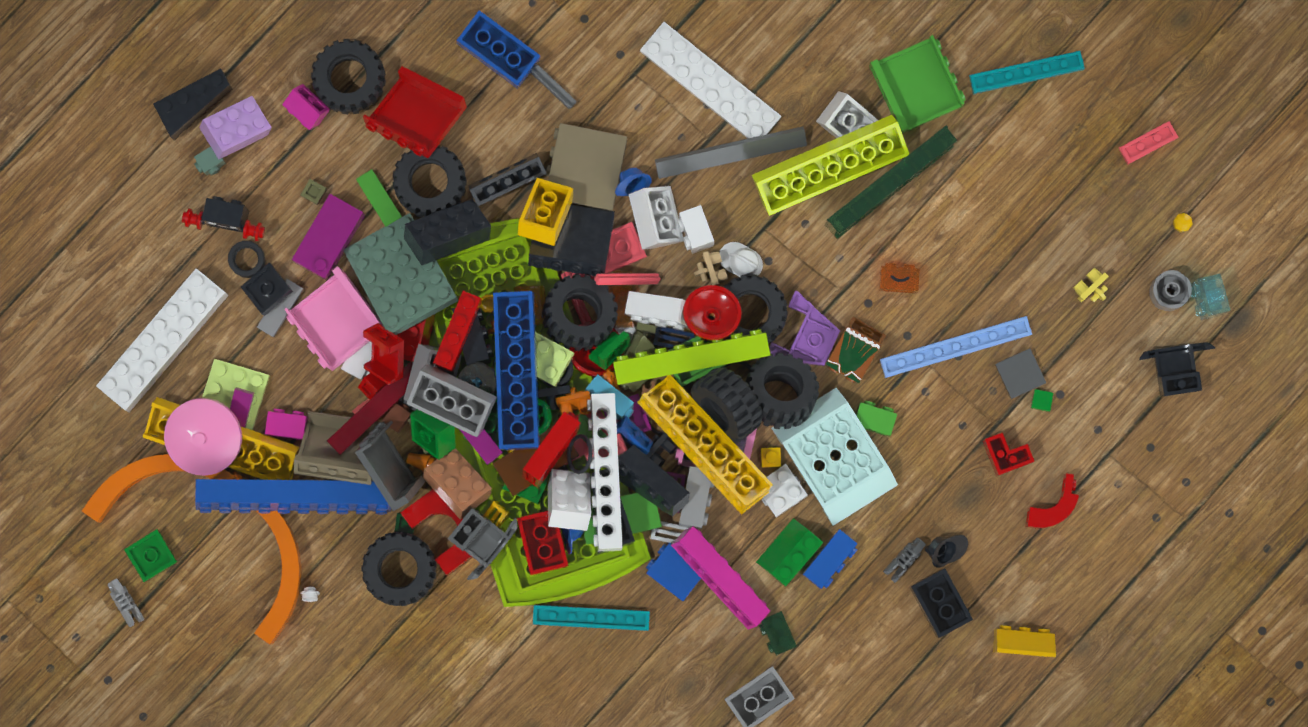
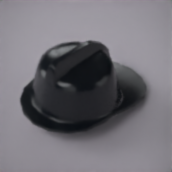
[925,535,968,568]

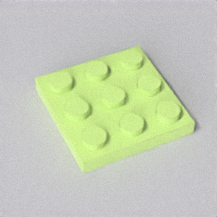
[202,359,270,430]

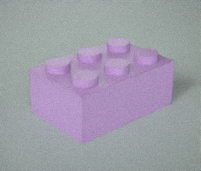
[199,96,272,159]

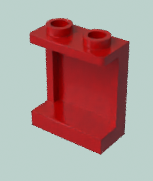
[363,323,404,385]

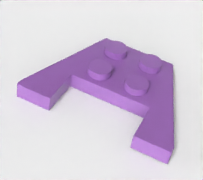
[764,290,840,366]

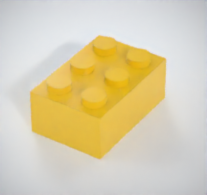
[518,178,574,246]

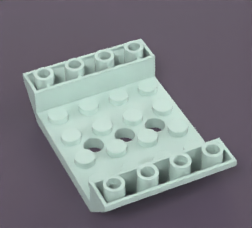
[771,388,898,526]

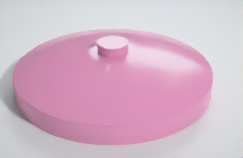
[164,398,242,476]

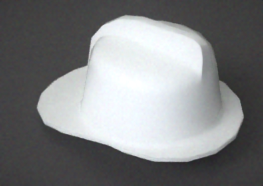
[720,242,763,277]

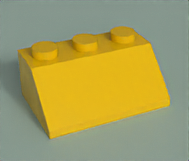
[993,625,1056,657]

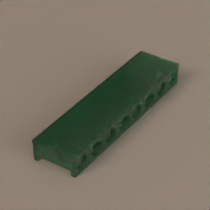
[824,125,958,239]

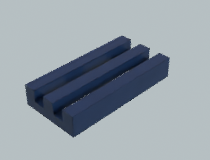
[653,326,694,349]

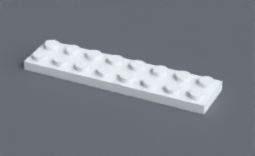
[640,22,781,139]

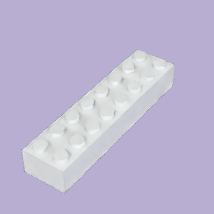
[96,269,228,412]

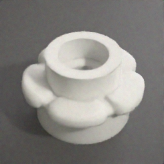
[300,587,320,602]

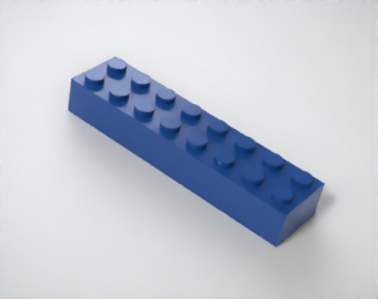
[493,291,540,450]

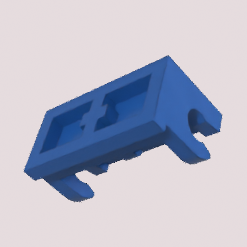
[616,416,653,454]

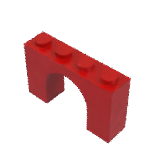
[401,489,472,576]

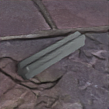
[530,65,576,109]

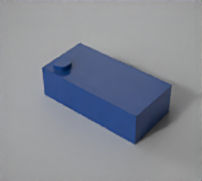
[456,10,540,89]

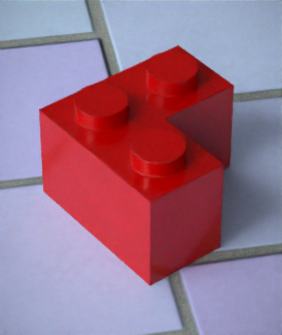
[982,432,1035,477]

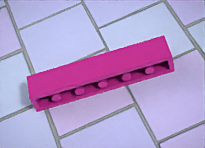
[671,526,770,630]

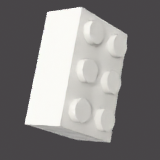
[625,291,688,331]
[548,469,591,531]

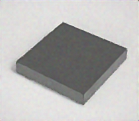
[995,349,1046,399]

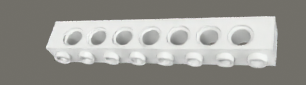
[587,393,622,552]

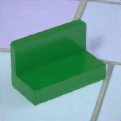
[589,331,631,370]

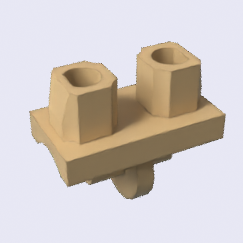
[694,251,728,286]

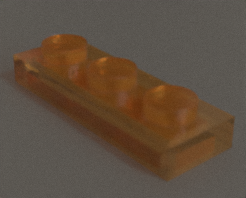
[613,271,632,328]

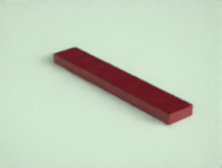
[327,362,413,455]

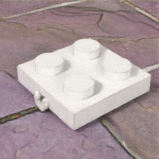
[762,464,808,518]

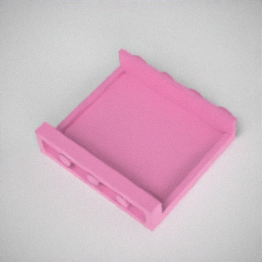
[284,266,384,371]

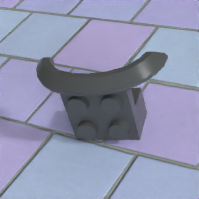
[448,508,517,580]

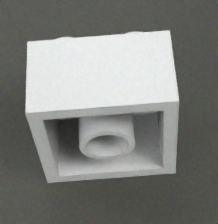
[677,205,714,254]

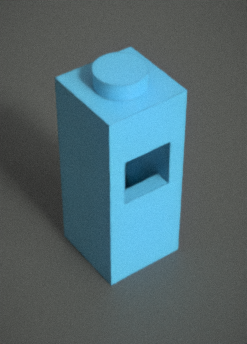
[585,374,634,421]

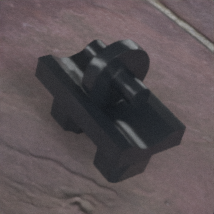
[645,432,678,467]

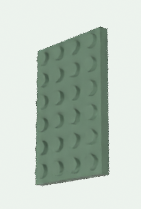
[344,213,458,335]

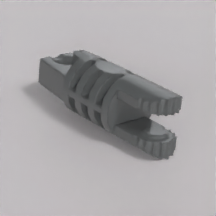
[883,538,926,583]

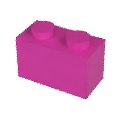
[282,84,330,130]
[265,409,308,440]

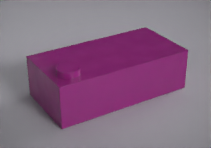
[291,194,365,281]

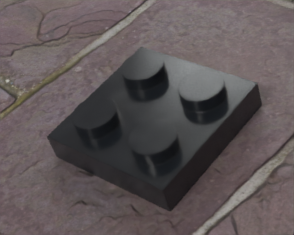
[241,262,293,316]

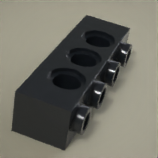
[468,153,547,206]

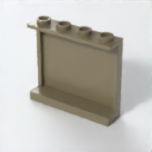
[546,123,628,211]
[294,411,381,485]

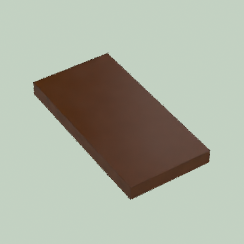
[493,426,579,497]

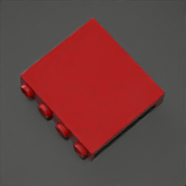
[363,66,467,158]

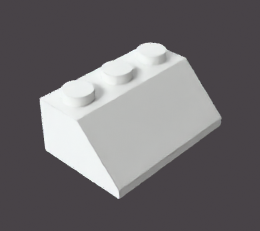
[629,186,684,250]

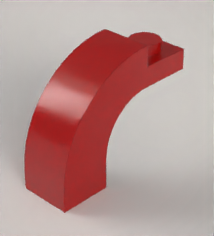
[1025,473,1079,528]

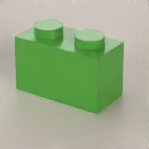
[856,401,897,437]

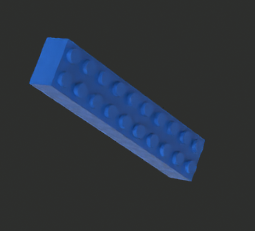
[195,479,391,515]

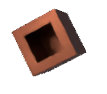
[382,403,411,434]

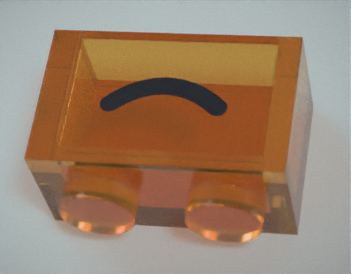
[879,263,920,294]

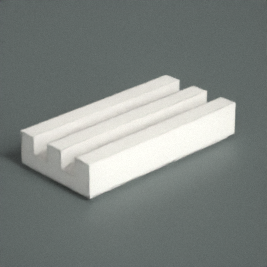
[650,521,690,543]

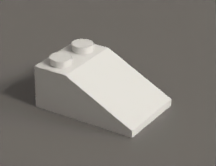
[816,91,878,138]

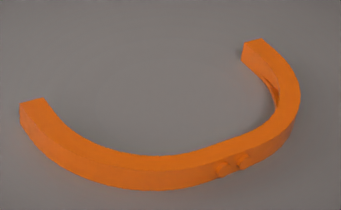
[82,454,302,645]

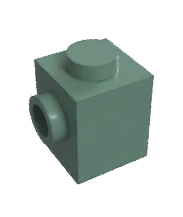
[194,146,226,176]

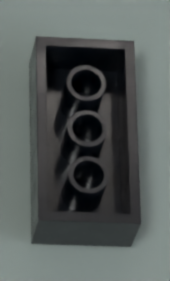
[404,199,491,265]

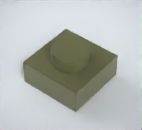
[301,179,327,205]
[636,322,656,338]

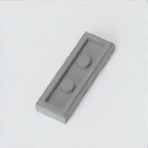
[257,279,304,338]

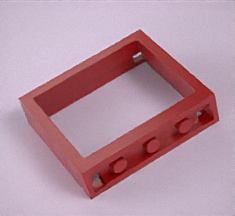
[522,411,581,488]

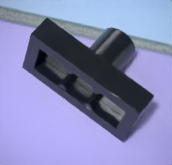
[538,385,571,410]

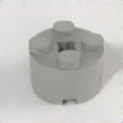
[1149,270,1192,311]

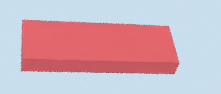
[1118,121,1178,165]

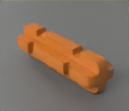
[603,369,620,390]

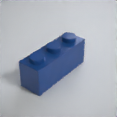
[803,529,858,589]

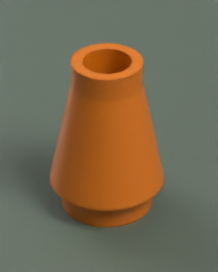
[407,452,437,472]

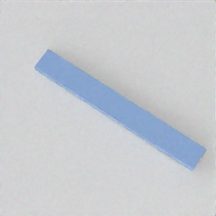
[880,316,1032,378]

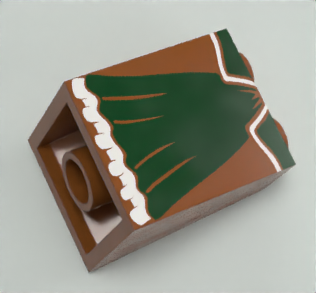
[826,317,886,383]

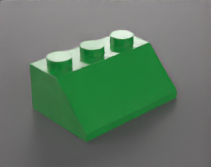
[756,518,823,587]

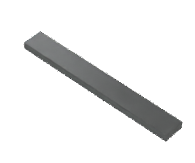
[655,126,807,179]

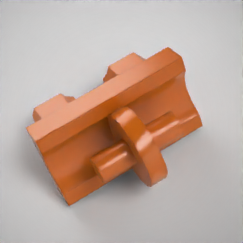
[556,387,591,415]

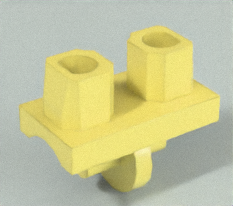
[1073,268,1109,302]

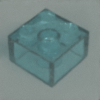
[1191,274,1231,321]

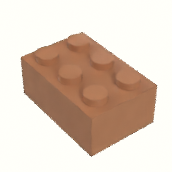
[423,448,492,520]

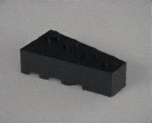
[153,68,233,140]
[618,445,690,516]
[590,469,635,556]

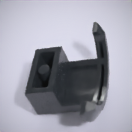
[1139,342,1215,396]

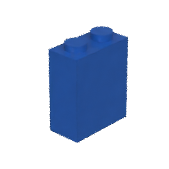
[646,543,701,602]

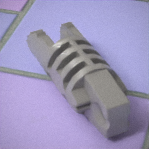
[108,578,144,627]

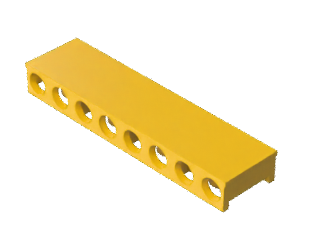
[637,375,773,515]
[143,397,300,480]

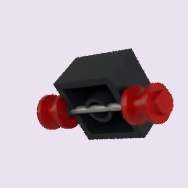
[182,196,265,241]

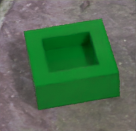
[1030,389,1054,412]

